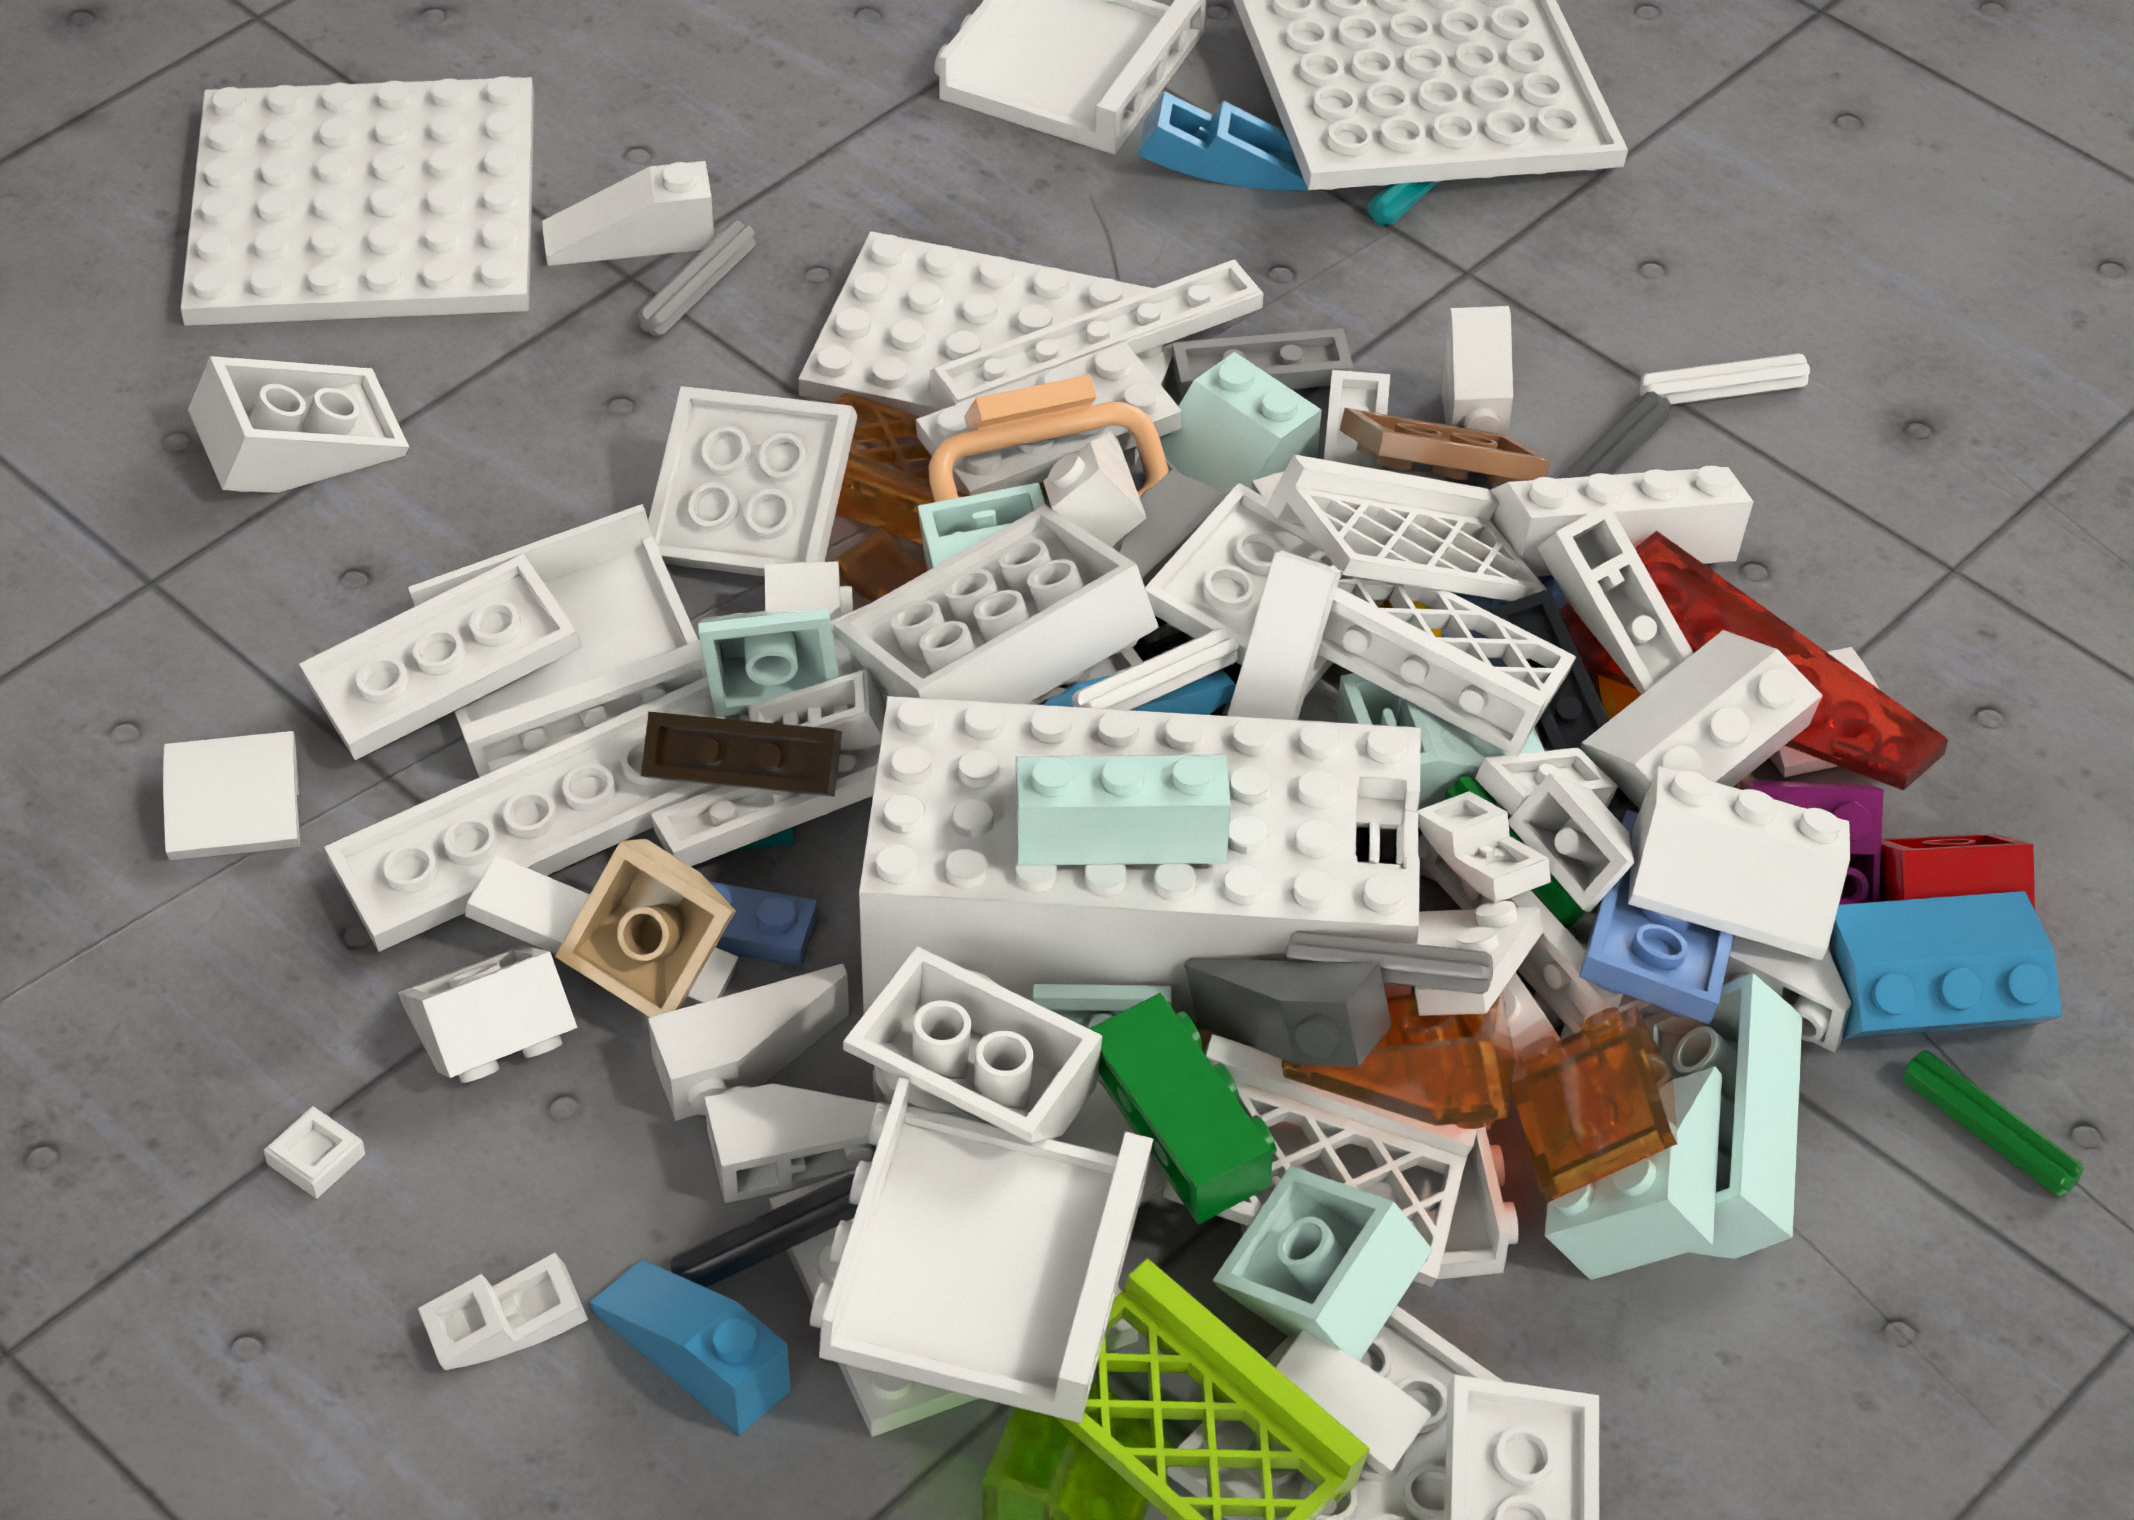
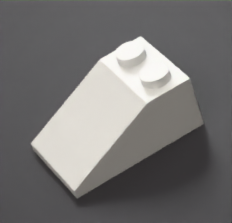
[188,356,409,493]

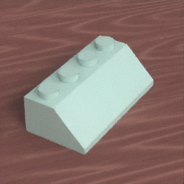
[1639,973,1802,1259]

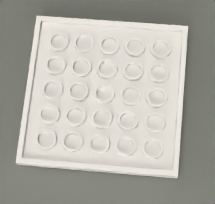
[1234,0,1628,190]
[181,76,534,326]

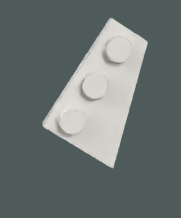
[1415,901,1543,1016]

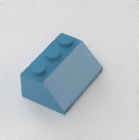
[1830,891,2062,1040]

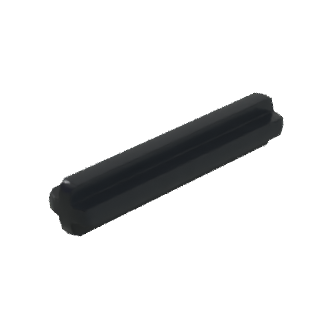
[670,1174,858,1288]

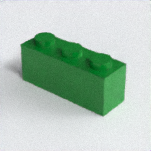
[1089,992,1277,1225]

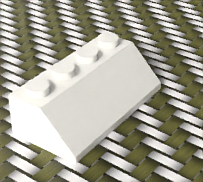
[1489,466,1754,577]

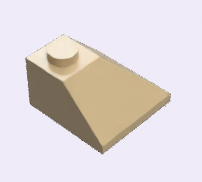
[555,839,736,1017]

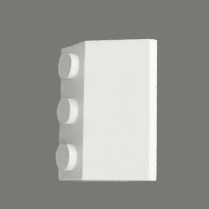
[1581,630,1823,810]
[1628,766,1850,961]
[843,946,1102,1143]

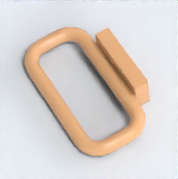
[928,374,1168,502]

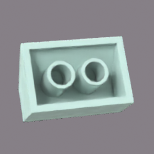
[1015,754,1230,865]

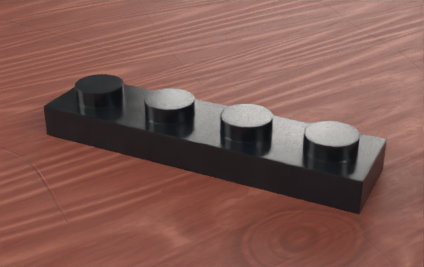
[1490,589,1640,823]

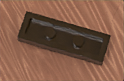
[641,711,842,797]

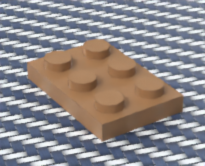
[1339,408,1551,486]

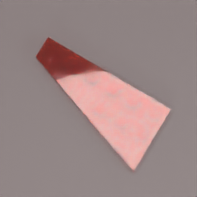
[1559,530,1948,791]

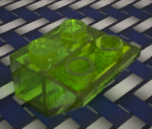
[982,1380,1171,1520]

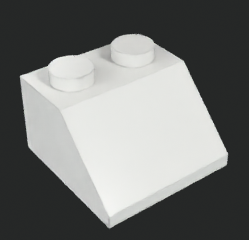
[398,945,577,1083]

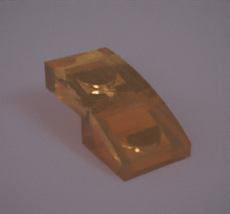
[837,528,928,603]

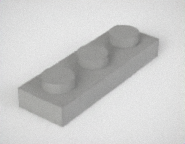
[1172,328,1354,399]

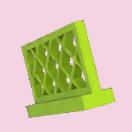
[1055,1258,1370,1520]

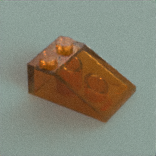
[1282,990,1515,1129]
[1511,1005,1678,1203]

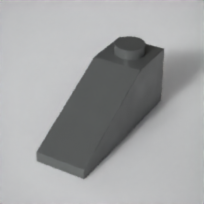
[1184,958,1392,1067]

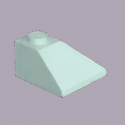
[698,608,839,717]

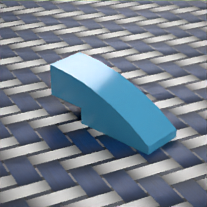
[1137,91,1308,190]

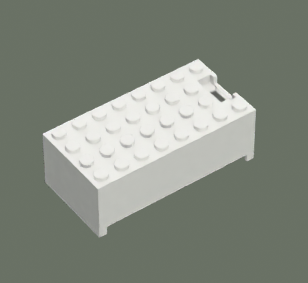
[859,696,1421,1053]

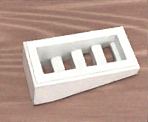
[748,669,886,751]

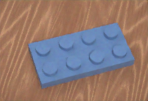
[1579,810,1734,1025]

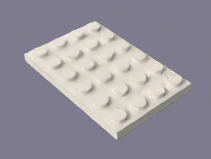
[798,231,1186,466]

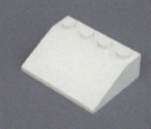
[833,505,1159,705]

